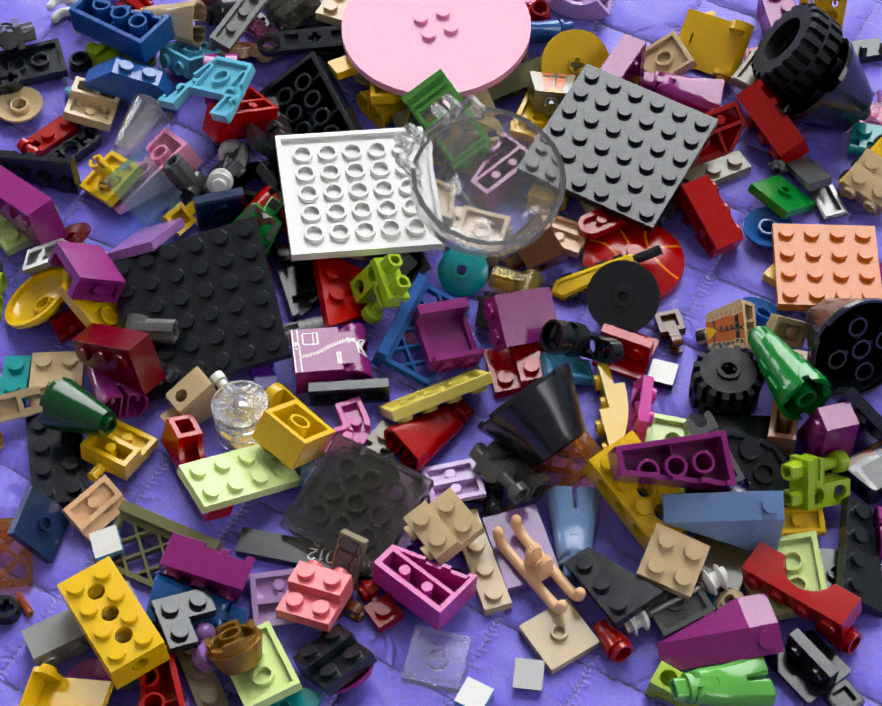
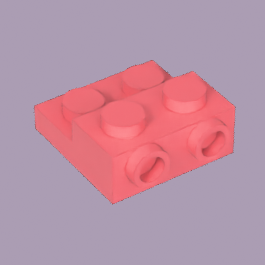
[275,560,354,632]

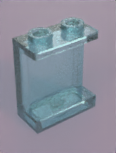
[103,147,182,226]

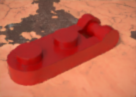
[17,115,80,157]
[577,209,630,240]

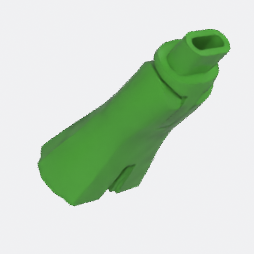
[669,656,776,706]

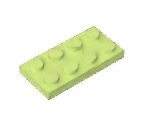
[176,444,301,514]

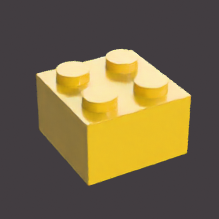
[251,399,336,470]

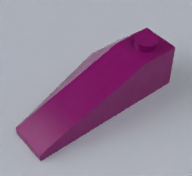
[657,593,784,670]

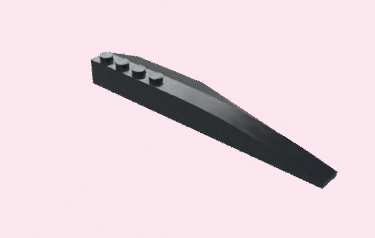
[259,51,431,283]

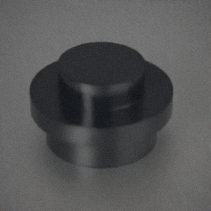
[68,51,92,73]

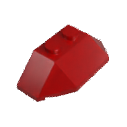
[692,100,747,168]

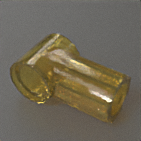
[489,265,544,293]

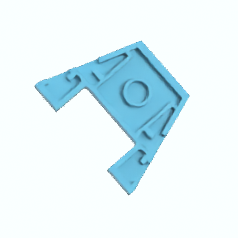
[158,56,256,124]

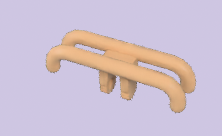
[492,514,586,614]

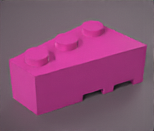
[372,544,478,631]

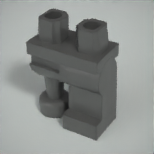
[0,18,37,50]
[469,440,553,504]

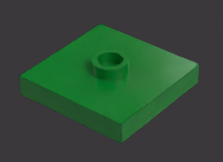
[747,175,816,219]

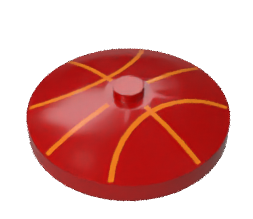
[582,224,685,301]

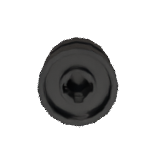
[540,319,590,357]

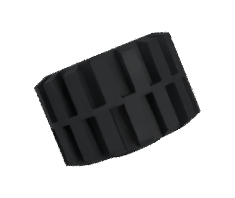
[688,344,764,415]

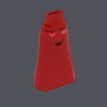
[384,399,474,473]

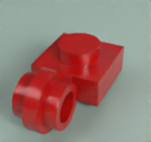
[356,579,404,633]

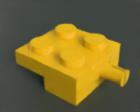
[80,419,158,482]

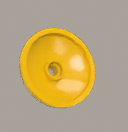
[5,267,70,329]

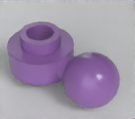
[192,622,217,673]

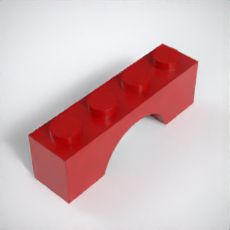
[161,413,234,522]
[741,541,862,638]

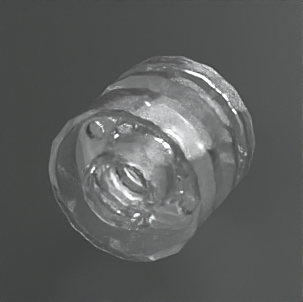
[211,380,270,451]

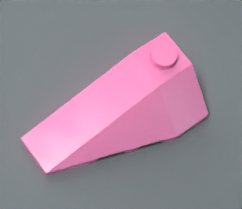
[111,127,203,215]

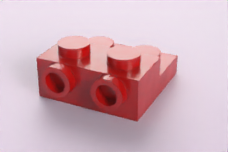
[483,342,544,399]

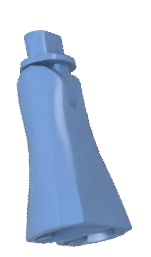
[546,486,602,581]

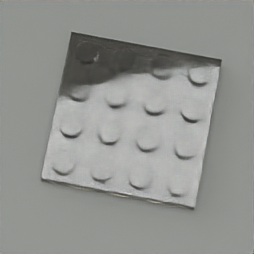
[279,433,434,575]

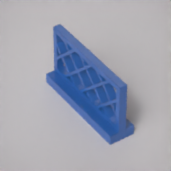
[370,273,470,387]

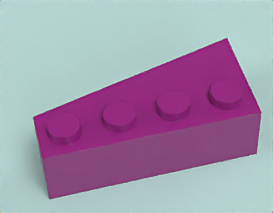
[608,430,737,492]

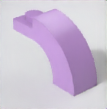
[547,0,612,20]

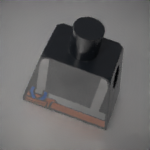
[837,439,882,505]

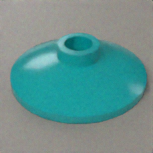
[437,246,489,297]

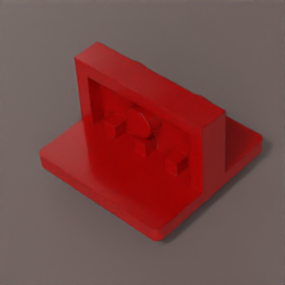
[592,323,659,381]

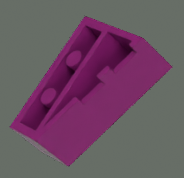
[158,532,256,602]

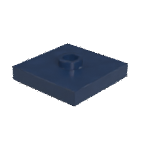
[193,187,246,231]
[7,485,69,564]

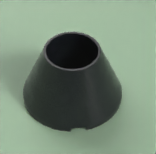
[477,362,586,467]

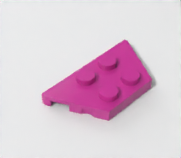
[626,375,657,442]

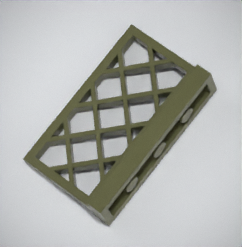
[93,499,224,589]

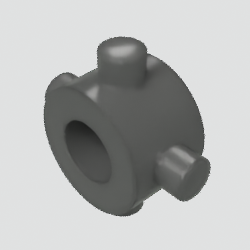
[767,159,788,175]

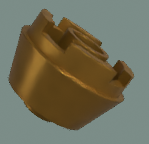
[204,619,263,676]

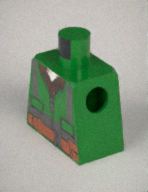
[232,196,285,259]

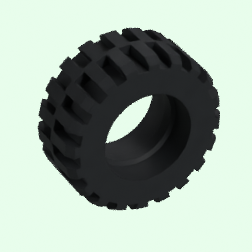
[751,3,843,98]

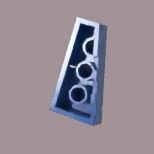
[69,0,175,64]

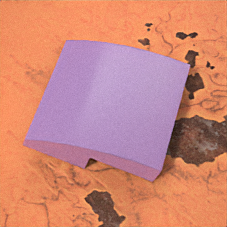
[421,458,486,503]
[249,568,298,627]

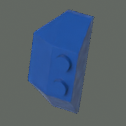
[83,55,177,115]

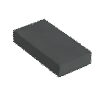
[786,156,832,192]

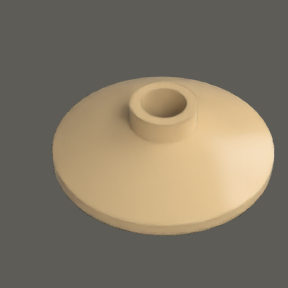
[0,87,43,123]

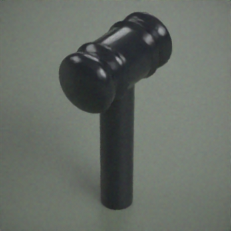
[463,482,504,516]

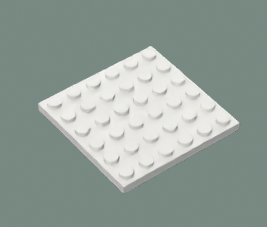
[275,126,446,261]

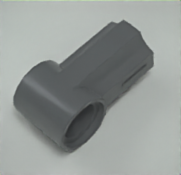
[163,153,207,202]
[125,313,179,344]

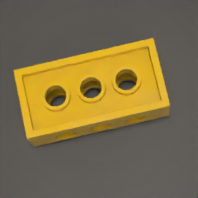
[583,430,689,551]
[57,556,170,690]

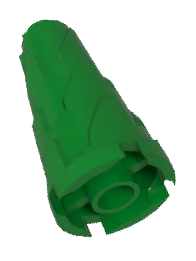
[748,326,832,420]

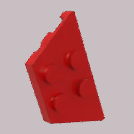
[312,258,368,328]

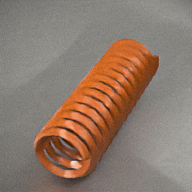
[13,592,34,618]

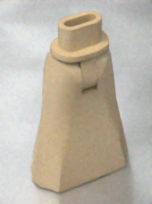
[136,0,207,47]

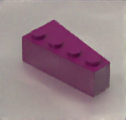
[0,165,68,246]

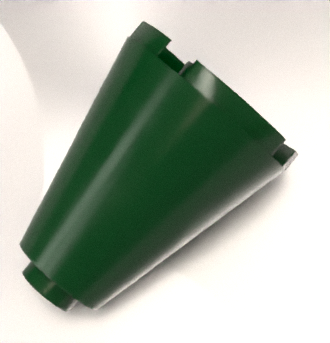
[38,377,117,437]

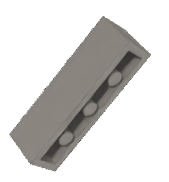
[21,581,141,667]

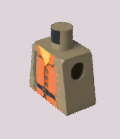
[528,71,575,116]

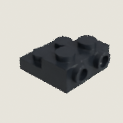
[292,623,377,697]

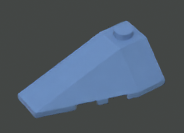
[662,491,785,551]

